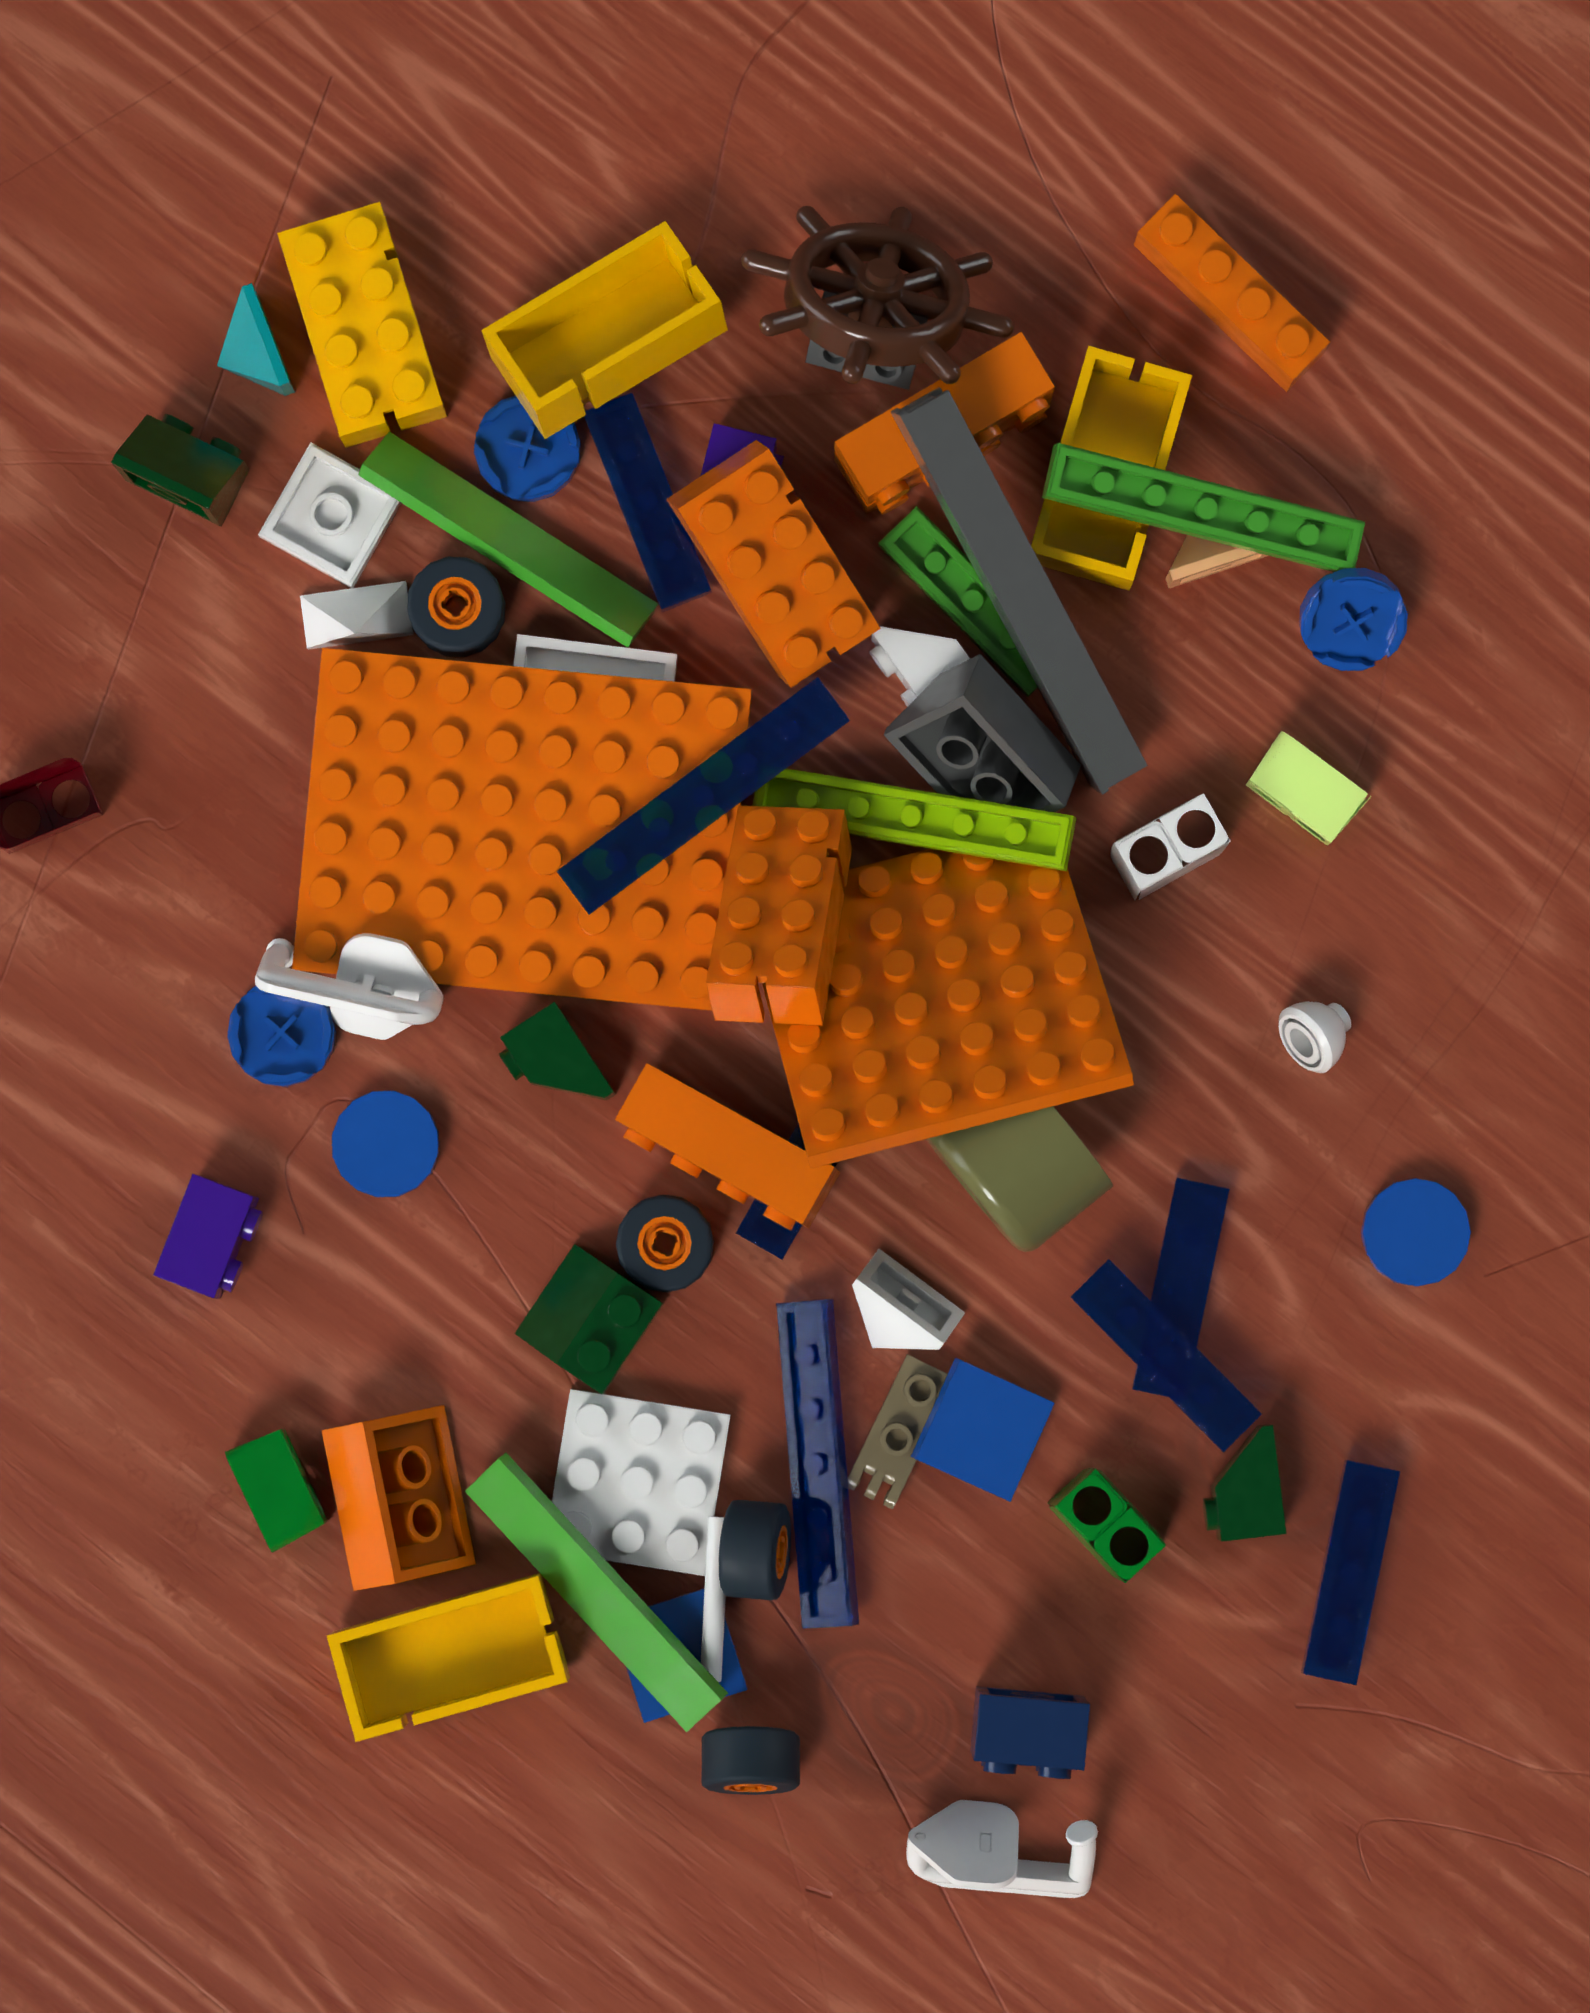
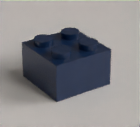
[970,1686,1090,1779]

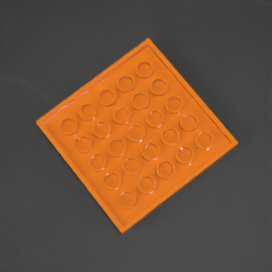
[762,849,1134,1169]

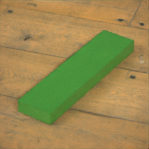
[878,506,1038,698]

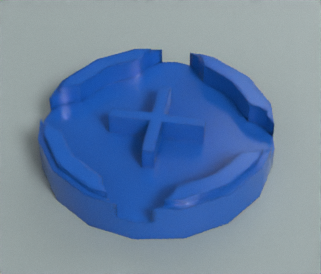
[474,396,581,502]
[1299,568,1408,671]
[227,986,337,1087]
[332,1091,439,1197]
[1361,1178,1471,1287]

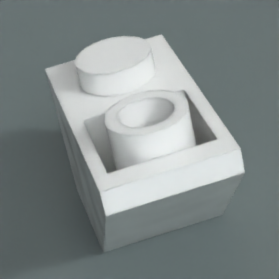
[869,627,970,707]

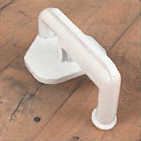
[255,933,443,1040]
[906,1800,1098,1898]

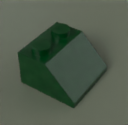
[111,414,249,527]
[514,1244,664,1394]

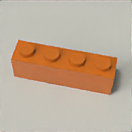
[1134,194,1330,392]
[615,1063,841,1231]

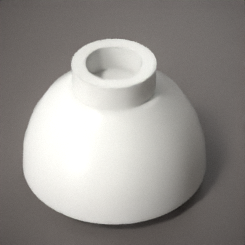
[1279,1001,1351,1073]

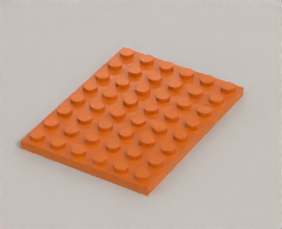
[292,648,752,1011]

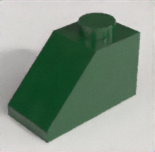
[499,1002,616,1100]
[1203,1424,1287,1542]

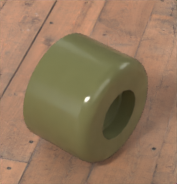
[926,1106,1113,1252]

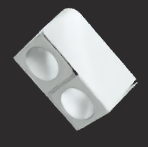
[1111,793,1231,900]

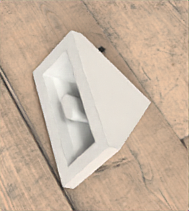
[300,581,414,650]
[852,1249,965,1350]

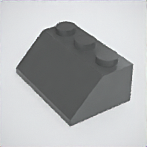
[884,654,1081,812]

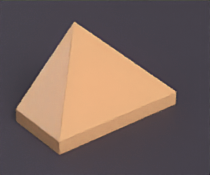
[1165,535,1268,588]

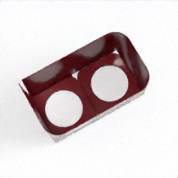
[0,758,103,854]

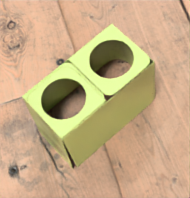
[1246,731,1371,845]

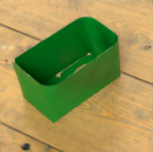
[225,1429,329,1553]
[1047,1468,1166,1583]

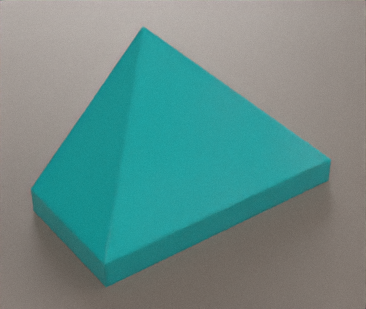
[217,283,295,396]

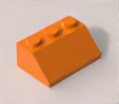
[321,1405,476,1591]

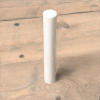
[701,1516,726,1682]

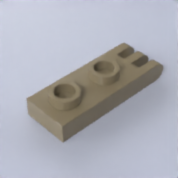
[844,1354,948,1510]

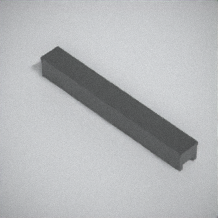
[890,387,1148,795]

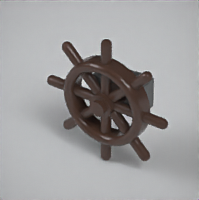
[741,206,1014,390]

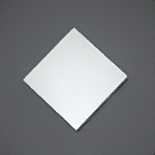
[258,442,401,588]

